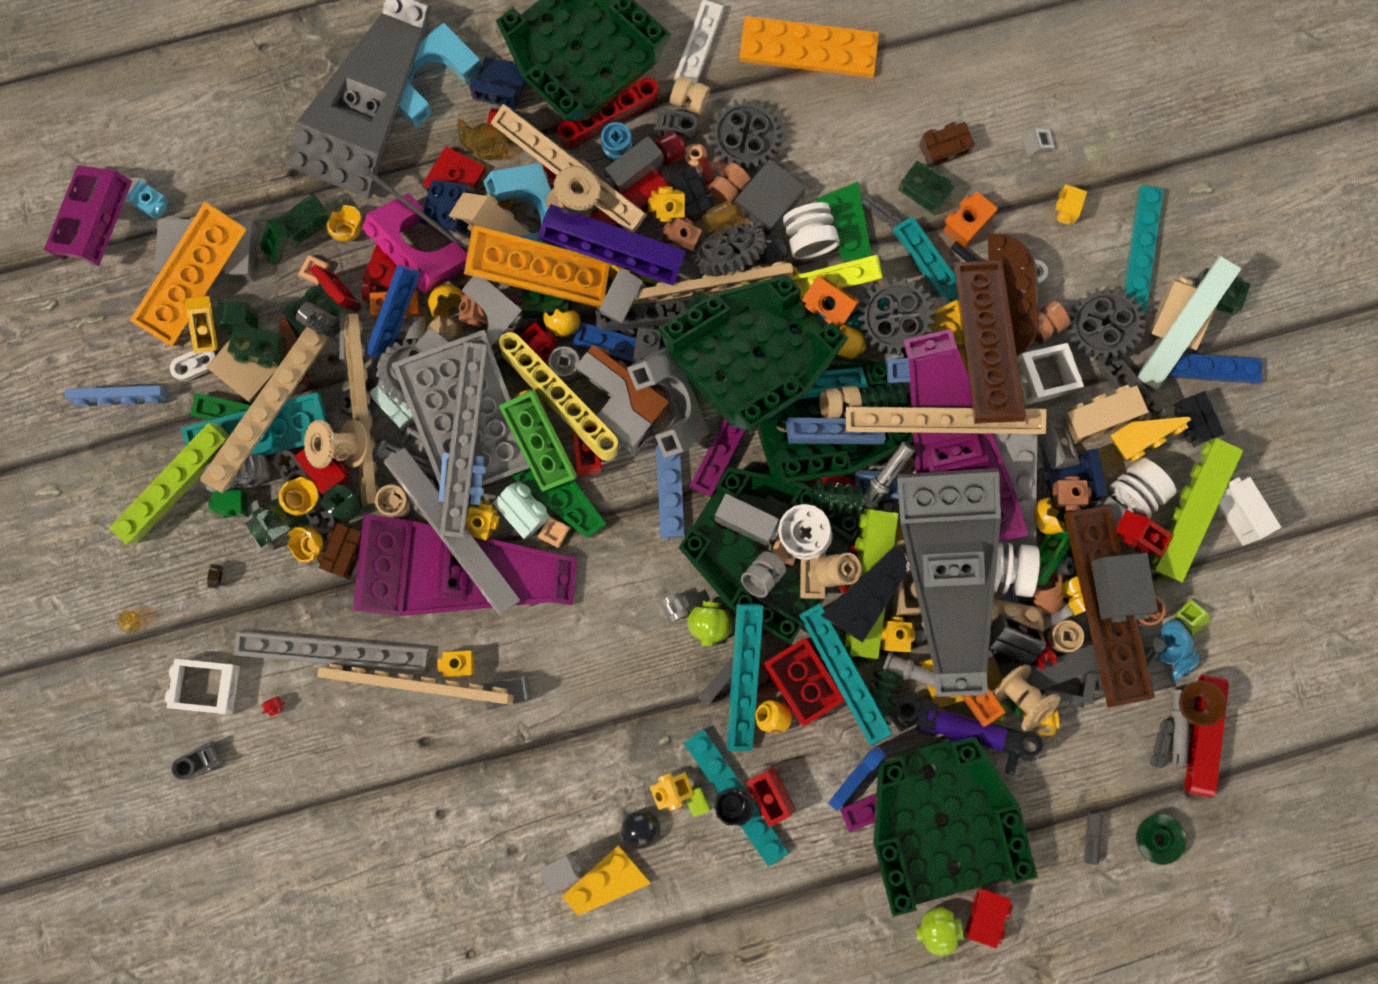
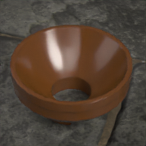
[1179,680,1226,726]

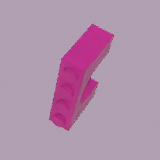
[362,193,467,294]

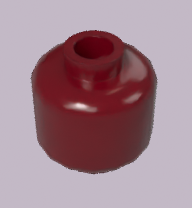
[654,131,687,166]

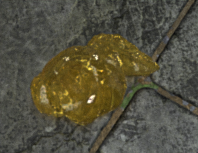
[457,118,509,161]

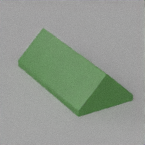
[499,389,577,492]

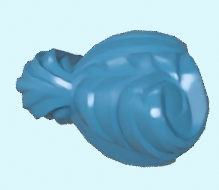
[1158,620,1200,682]

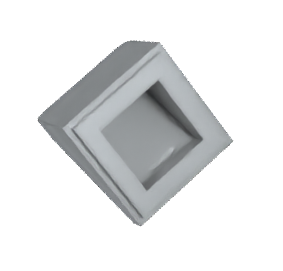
[1022,128,1055,156]

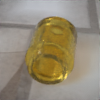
[703,201,739,232]

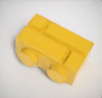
[185,296,218,353]

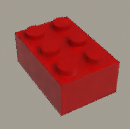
[763,637,845,727]

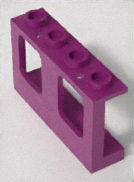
[44,165,132,266]

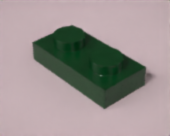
[260,218,288,265]

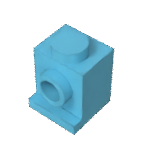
[126,179,170,220]

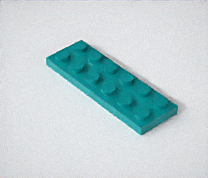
[181,392,328,456]

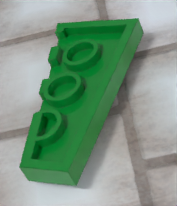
[815,182,872,263]
[511,468,606,539]

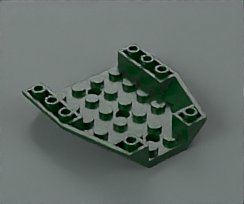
[496,0,671,121]
[658,275,848,431]
[757,355,914,483]
[678,467,860,644]
[873,737,1038,917]

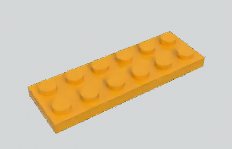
[739,16,879,78]
[130,202,248,347]
[464,225,610,308]

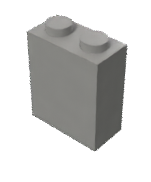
[715,494,779,546]

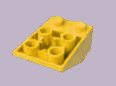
[1109,417,1191,462]

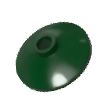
[1136,814,1186,865]

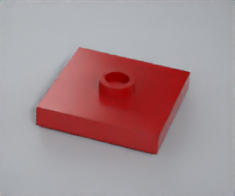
[423,146,486,189]
[309,265,362,312]

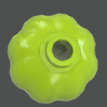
[687,601,734,646]
[916,907,964,956]

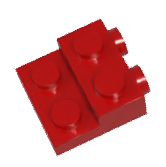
[362,244,421,291]

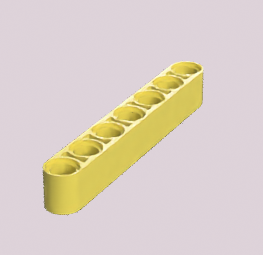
[499,332,618,461]

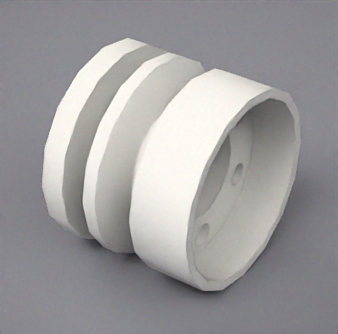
[783,202,840,259]
[1109,457,1176,519]
[778,504,833,560]
[994,542,1040,598]

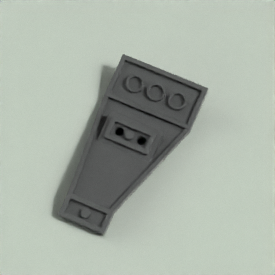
[287,0,431,198]
[897,468,1001,697]

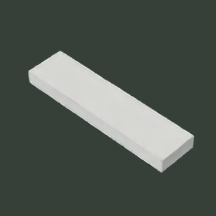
[674,0,724,85]

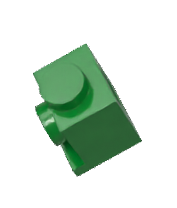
[208,490,248,518]

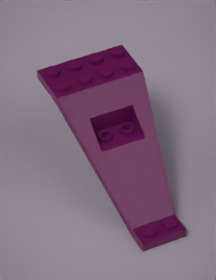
[904,328,1027,542]
[353,514,577,616]

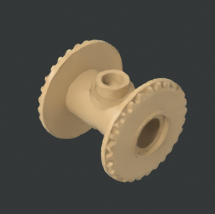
[546,166,601,217]
[304,420,369,468]
[993,664,1060,731]

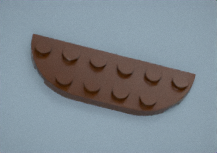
[988,233,1039,356]

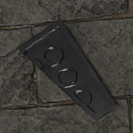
[820,546,910,643]

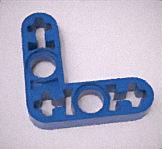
[828,746,886,811]

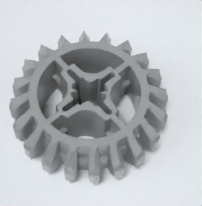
[203,454,270,492]

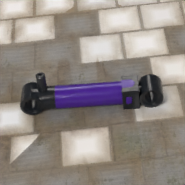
[895,697,1043,775]

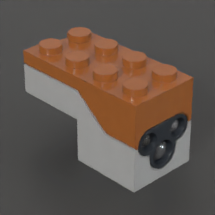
[575,345,669,456]

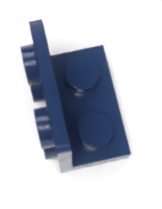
[469,57,525,110]
[419,180,484,238]
[1044,448,1107,505]

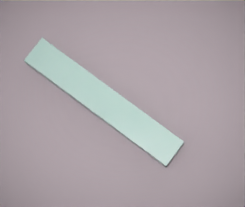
[1137,256,1241,390]

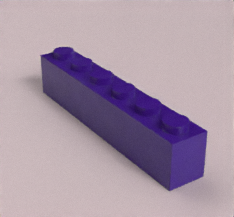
[539,204,685,286]

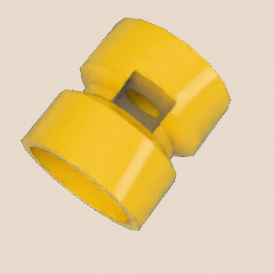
[1062,576,1086,616]

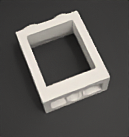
[1017,343,1084,405]
[1218,477,1282,546]
[165,659,240,715]

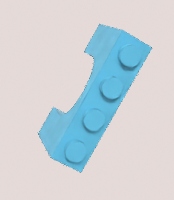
[398,23,482,128]
[483,163,569,250]

